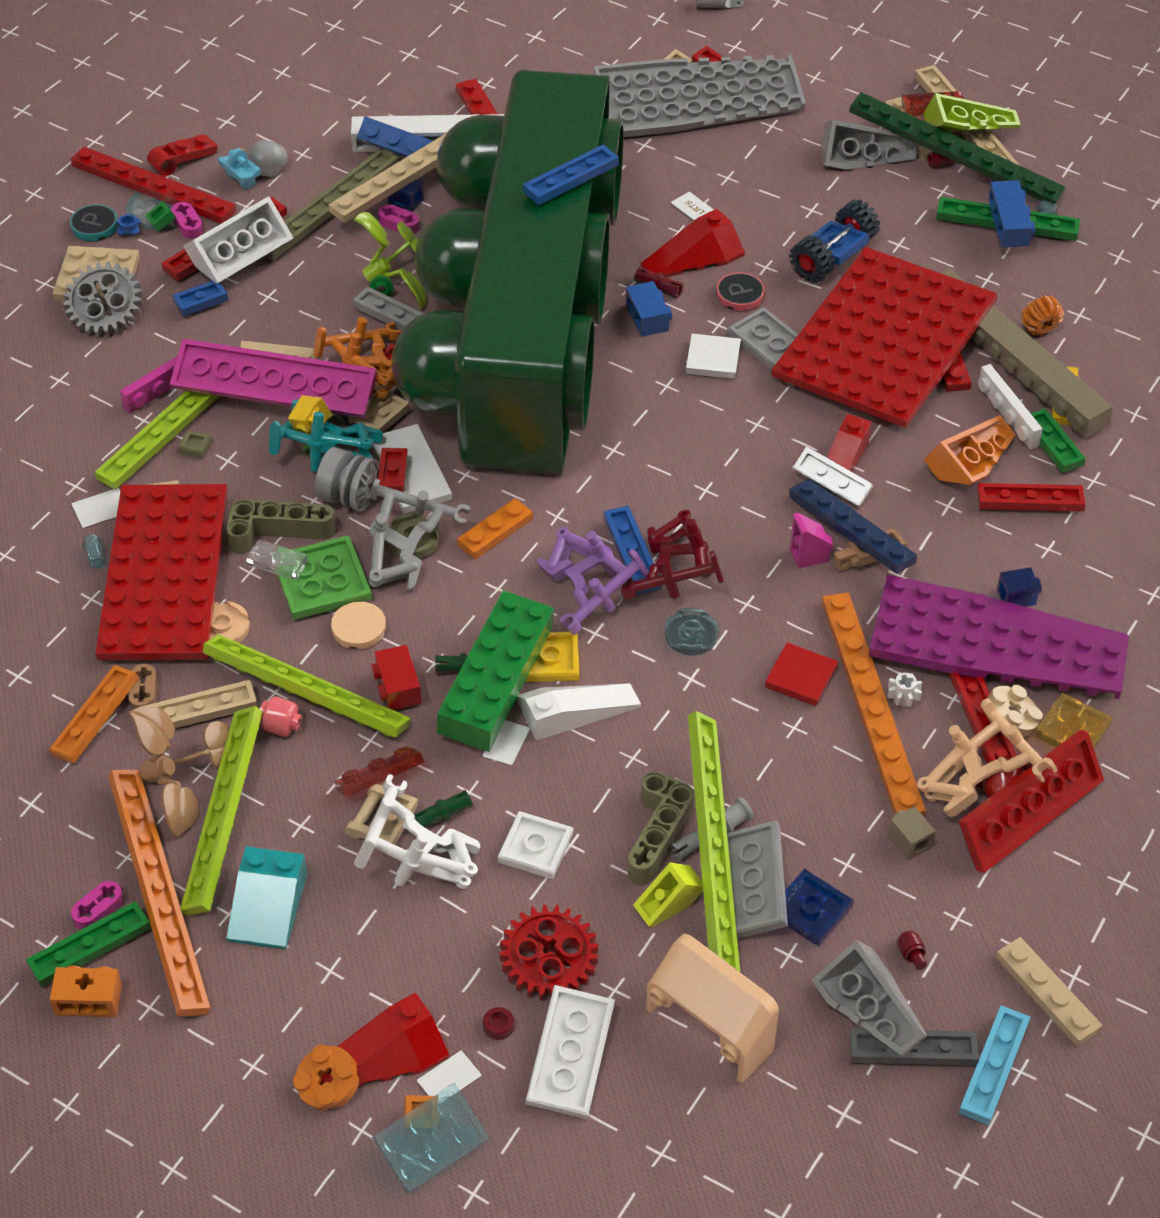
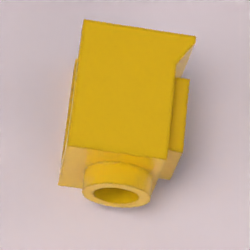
[287,395,333,435]

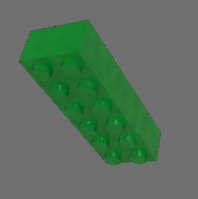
[437,590,554,752]

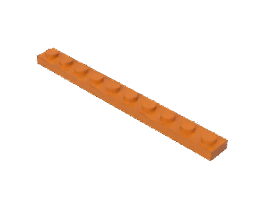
[822,592,926,818]
[108,770,210,1017]

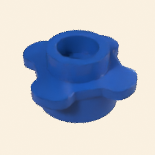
[116,214,141,236]

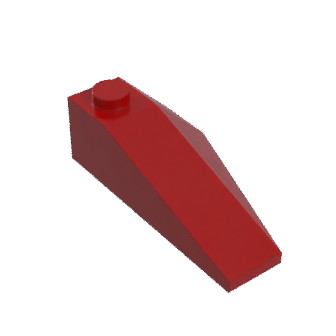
[640,208,745,277]
[321,992,450,1087]

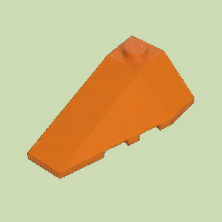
[924,415,1016,485]

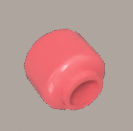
[260,696,302,737]

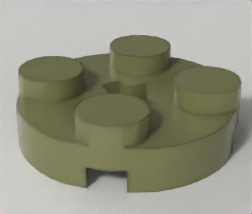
[386,513,439,560]

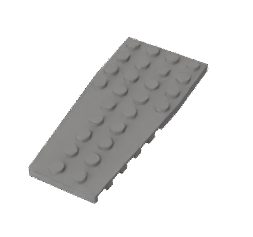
[594,54,806,137]

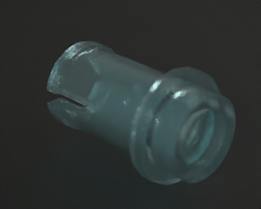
[82,534,106,569]

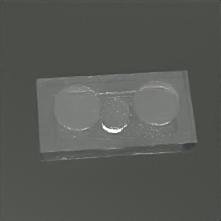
[247,540,308,580]

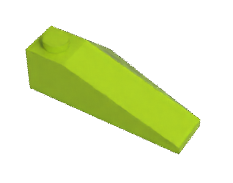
[923,93,1021,133]

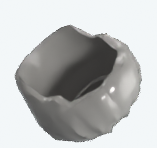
[248,140,288,178]

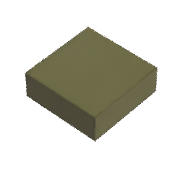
[178,430,213,459]

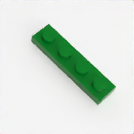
[26,901,151,988]

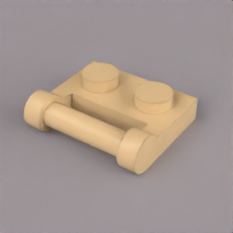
[345,784,418,845]

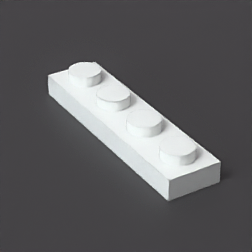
[978,364,1042,450]

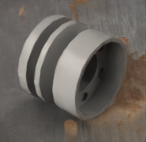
[315,447,379,512]

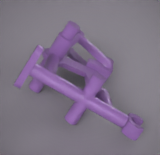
[536,527,649,635]

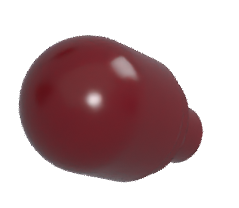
[897,931,927,970]

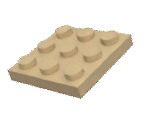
[52,246,140,305]

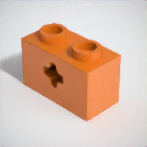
[49,966,122,1017]

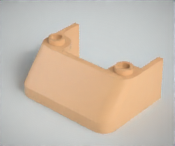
[646,934,779,1084]

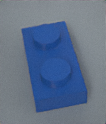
[173,281,228,317]

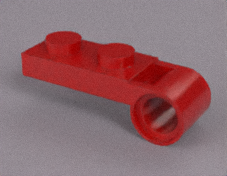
[147,134,218,177]

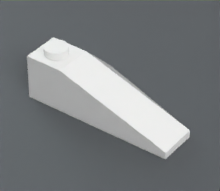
[516,683,641,741]

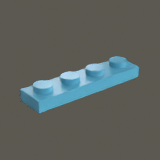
[959,1005,1030,1126]

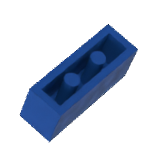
[988,180,1035,248]

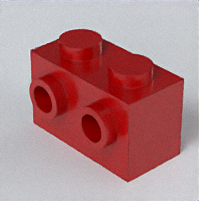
[371,644,422,710]

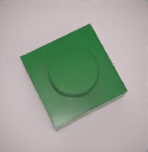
[145,200,176,231]

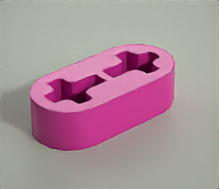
[171,202,203,239]
[378,205,420,234]
[71,881,124,930]

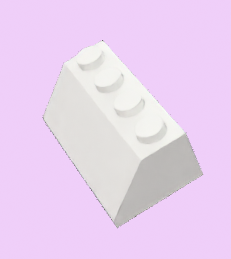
[183,196,293,284]

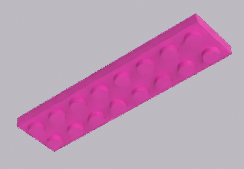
[170,339,378,419]

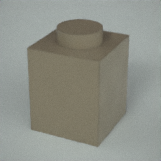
[888,806,936,860]

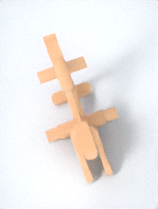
[917,699,1057,817]

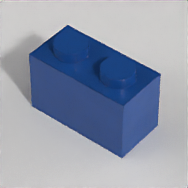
[625,281,672,337]

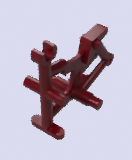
[621,510,724,599]

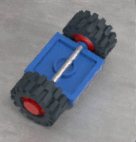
[789,199,880,283]

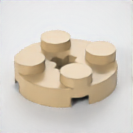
[986,685,1043,737]

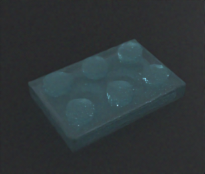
[372,1083,490,1193]

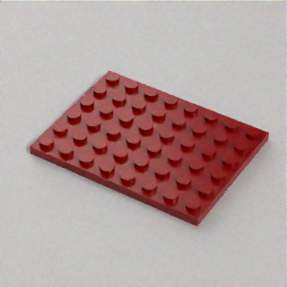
[771,247,997,428]

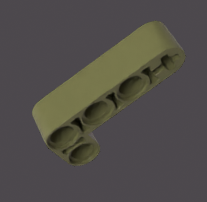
[227,499,336,554]
[627,771,694,886]

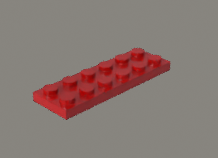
[958,730,1104,873]

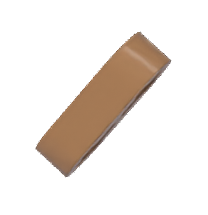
[129,664,158,710]

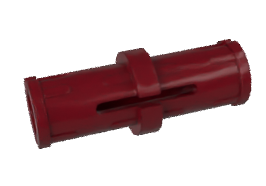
[634,266,684,298]

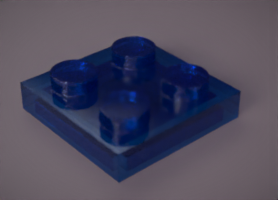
[785,868,854,947]

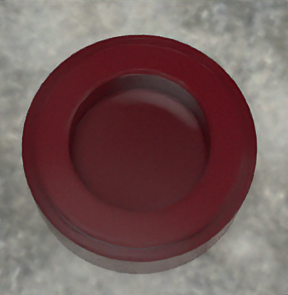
[483,1007,514,1040]

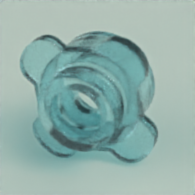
[1034,201,1058,215]

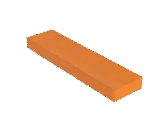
[49,665,139,764]

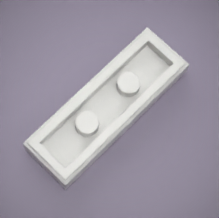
[793,446,873,508]

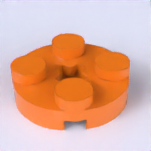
[293,1044,359,1111]

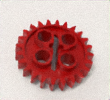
[499,904,599,1001]

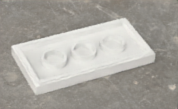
[372,424,453,514]
[525,985,615,1119]

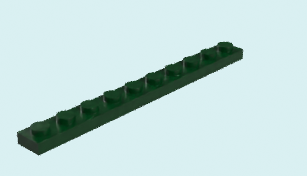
[849,92,1066,207]

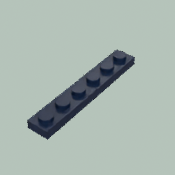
[789,479,917,574]

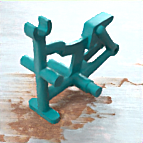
[269,399,383,472]

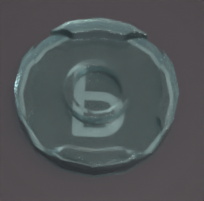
[664,608,719,656]

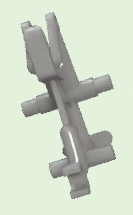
[368,479,470,592]

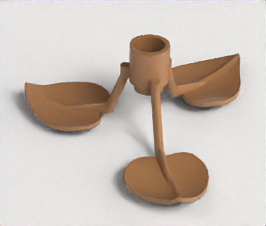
[128,706,230,838]

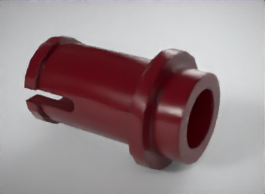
[927,151,957,168]

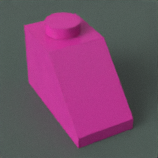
[790,513,833,568]

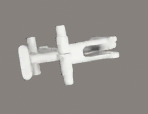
[354,774,480,889]

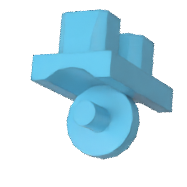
[217,148,261,190]

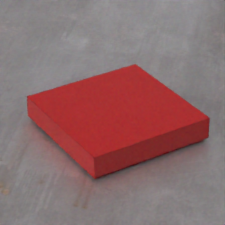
[765,642,838,706]

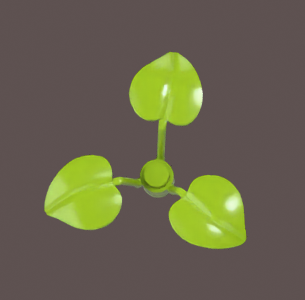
[354,212,428,310]

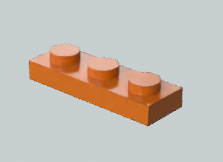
[457,498,533,560]

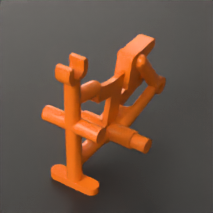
[314,317,402,398]

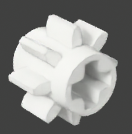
[887,672,922,707]

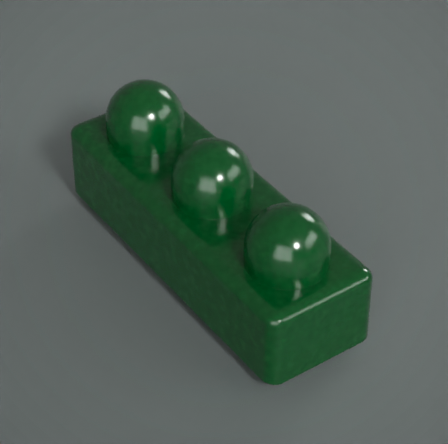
[391,70,624,475]

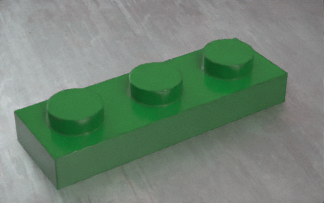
[1030,408,1086,473]

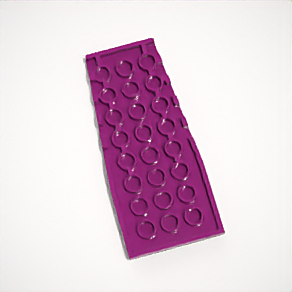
[868,575,1129,699]

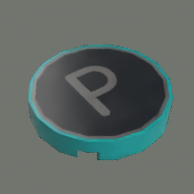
[70,204,118,242]

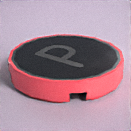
[716,272,765,311]

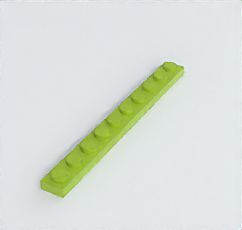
[688,711,740,972]

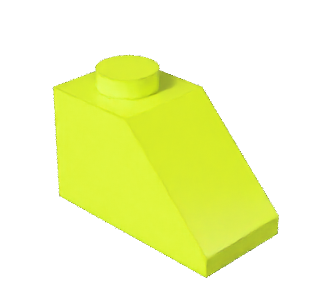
[633,863,703,927]

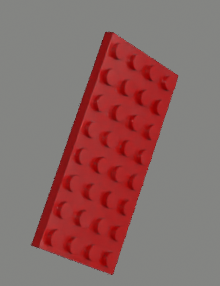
[95,484,228,660]

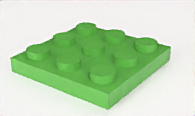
[271,535,372,620]

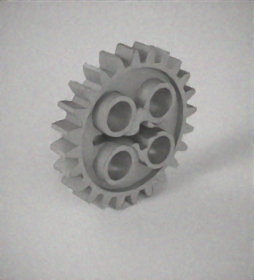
[63,261,144,337]

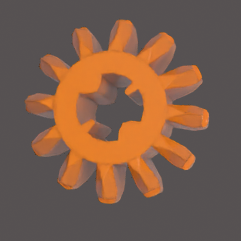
[1020,295,1065,336]

